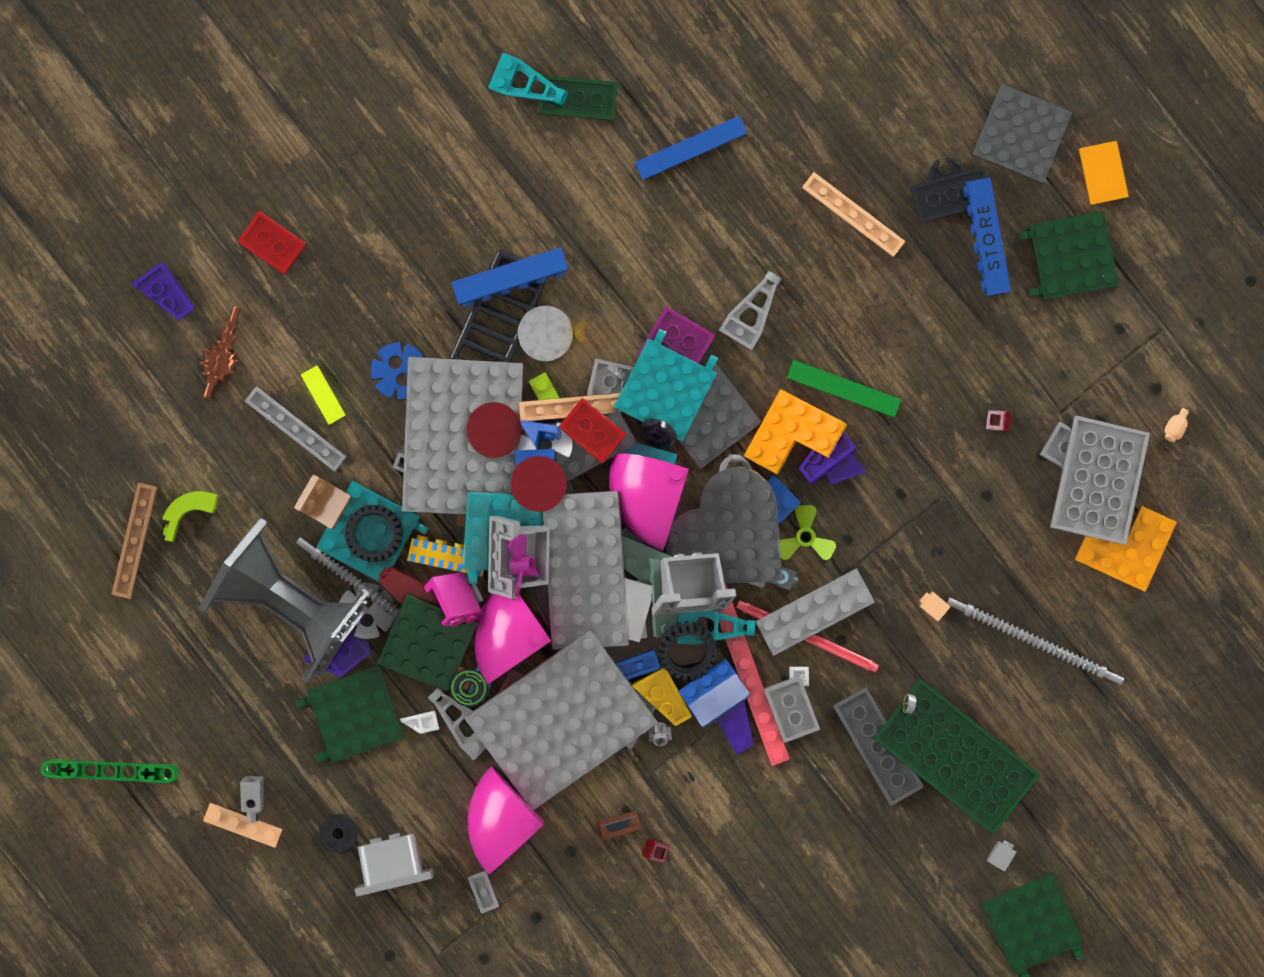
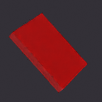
[237,211,307,275]
[559,397,627,464]

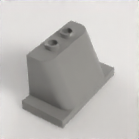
[488,515,550,599]
[651,553,736,616]
[355,833,434,897]

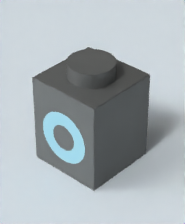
[769,567,798,590]

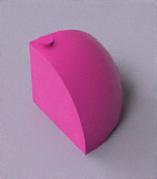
[609,454,689,552]
[474,593,551,685]
[467,766,544,875]

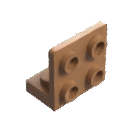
[294,474,352,529]

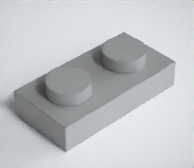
[468,871,499,914]

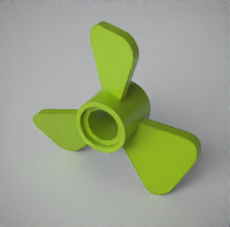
[780,505,836,560]

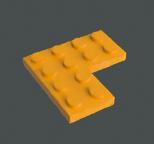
[744,389,847,475]
[1075,506,1177,592]

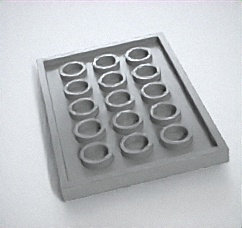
[1050,416,1150,545]

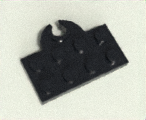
[910,157,987,224]

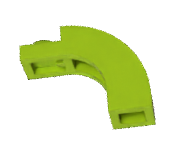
[163,491,220,542]

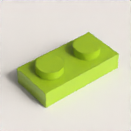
[529,372,559,400]

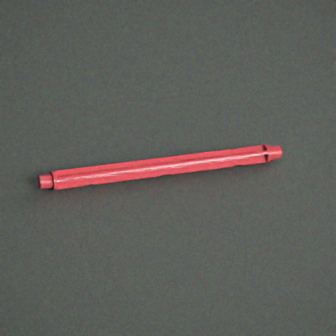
[736,600,879,673]

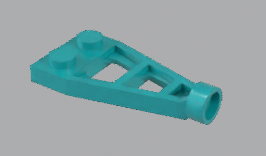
[488,53,567,105]
[677,610,755,645]

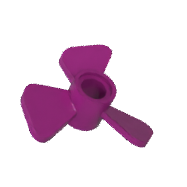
[507,535,540,597]

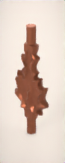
[199,307,241,399]

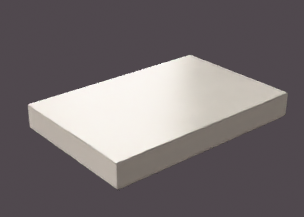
[625,578,652,642]

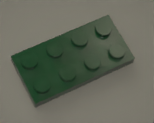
[538,75,618,121]

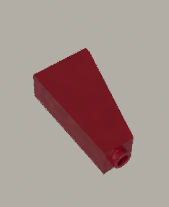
[378,566,440,606]

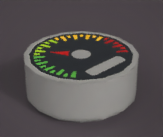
[903,694,916,714]

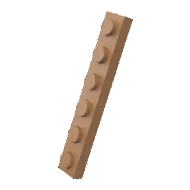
[111,483,158,599]

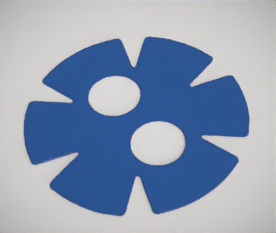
[371,342,423,399]

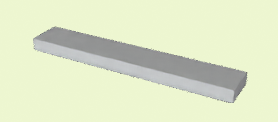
[245,386,347,472]

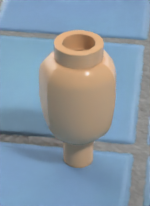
[1165,408,1189,443]

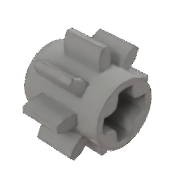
[648,722,672,746]

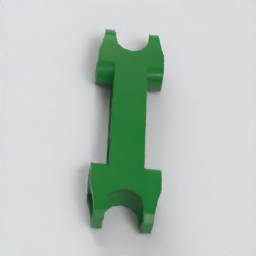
[41,759,179,783]

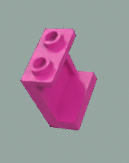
[424,572,482,627]

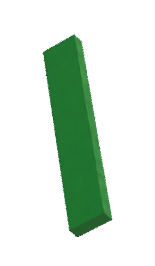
[787,360,901,418]

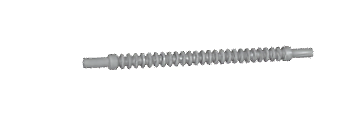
[296,537,400,618]
[947,597,1124,685]

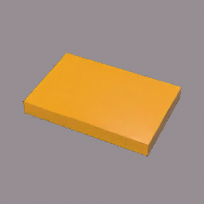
[1078,141,1129,205]

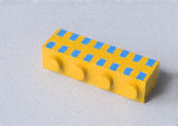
[407,535,485,577]

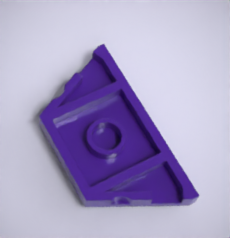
[303,616,371,677]

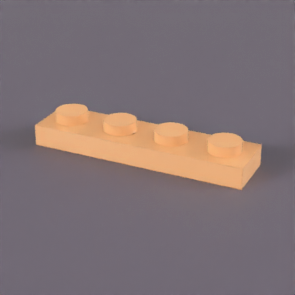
[203,803,283,848]

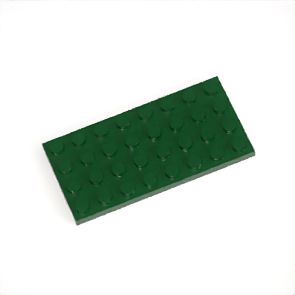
[873,679,1040,835]

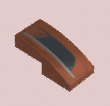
[597,811,642,840]

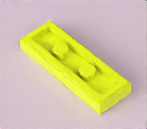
[301,366,346,425]

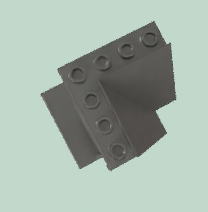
[199,518,369,683]

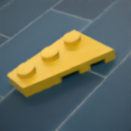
[631,667,692,726]

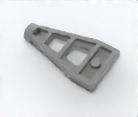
[719,271,781,350]
[428,687,486,760]

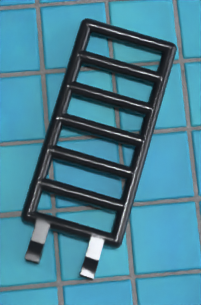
[450,250,548,363]

